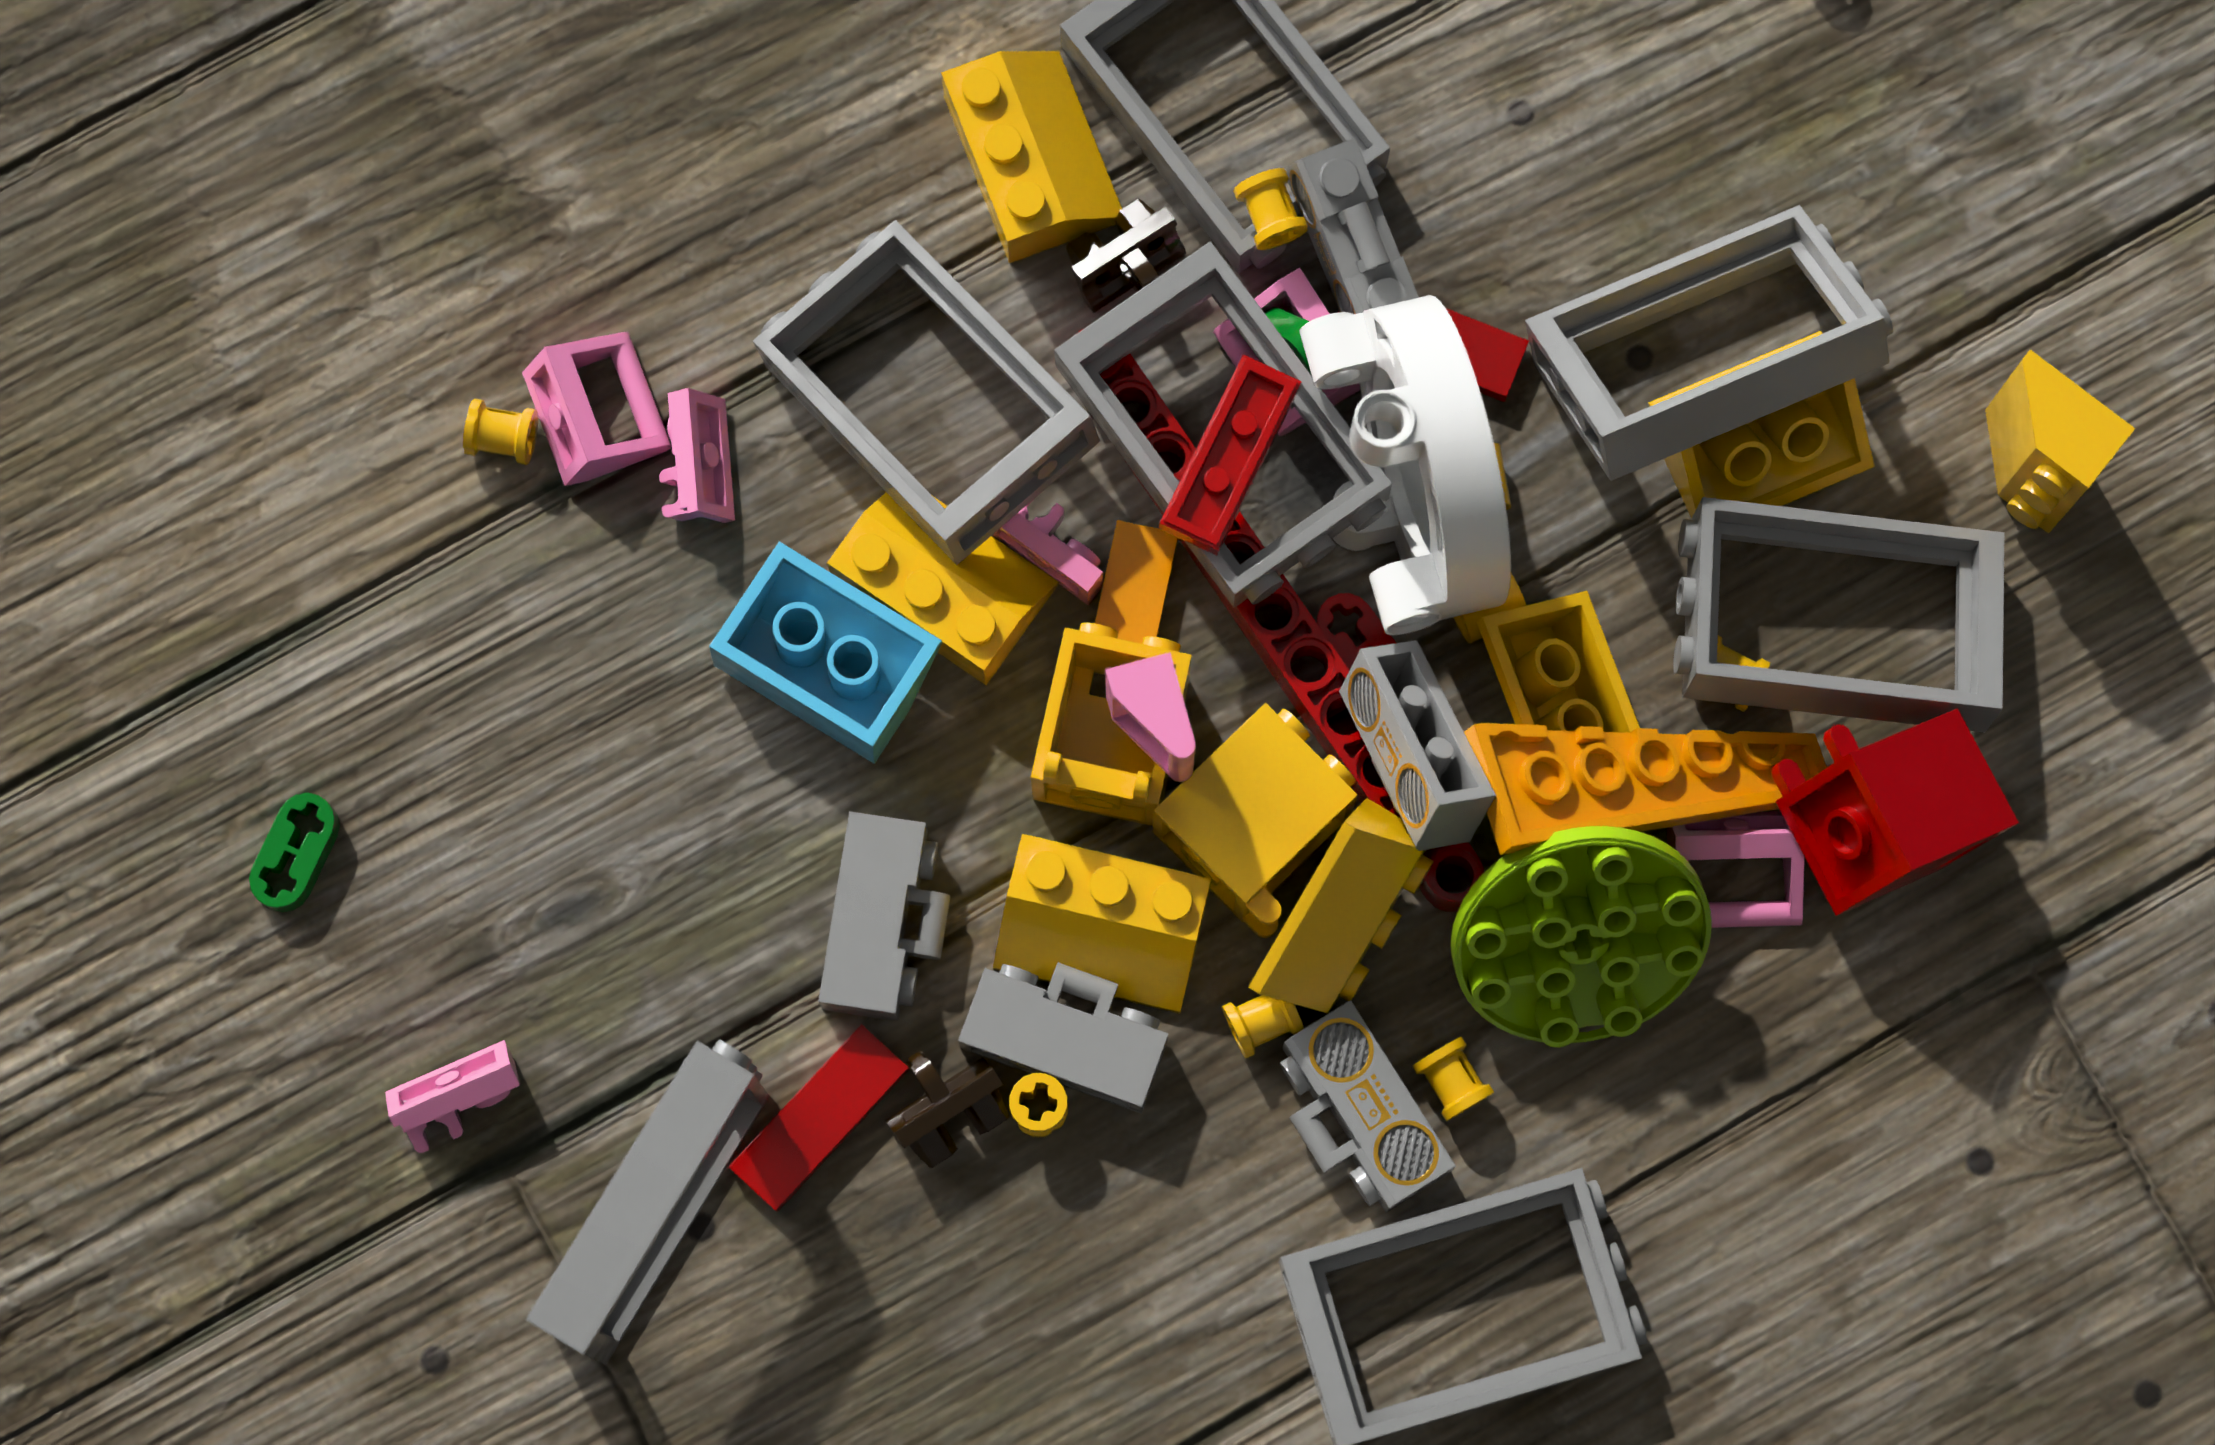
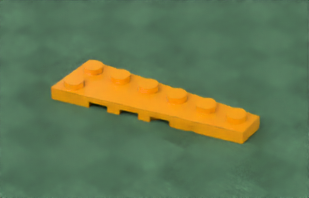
[1464,723,1827,855]

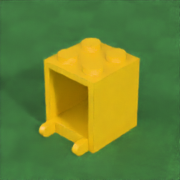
[1031,623,1192,826]
[1153,703,1358,938]

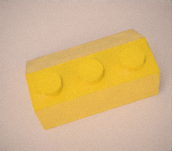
[941,51,1122,263]
[1648,331,1875,519]
[1985,349,2135,534]
[827,492,1059,685]
[1476,591,1640,733]
[1249,798,1434,1013]
[993,834,1211,1014]

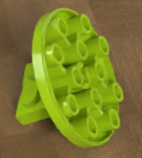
[1451,826,1712,1048]

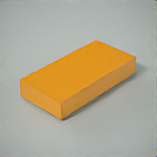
[1095,520,1178,644]

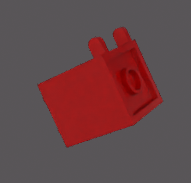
[1772,708,2019,916]

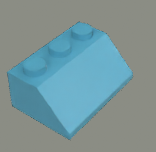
[709,541,942,764]

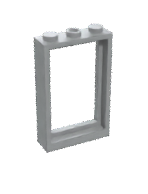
[1060,0,1390,274]
[1525,205,1893,481]
[753,220,1100,565]
[1054,241,1392,608]
[1673,497,2005,733]
[526,1040,770,1364]
[1278,1168,1647,1445]

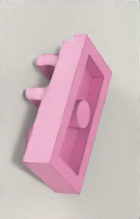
[659,388,735,523]
[993,499,1103,605]
[385,1040,520,1153]

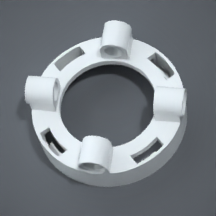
[1299,295,1511,635]

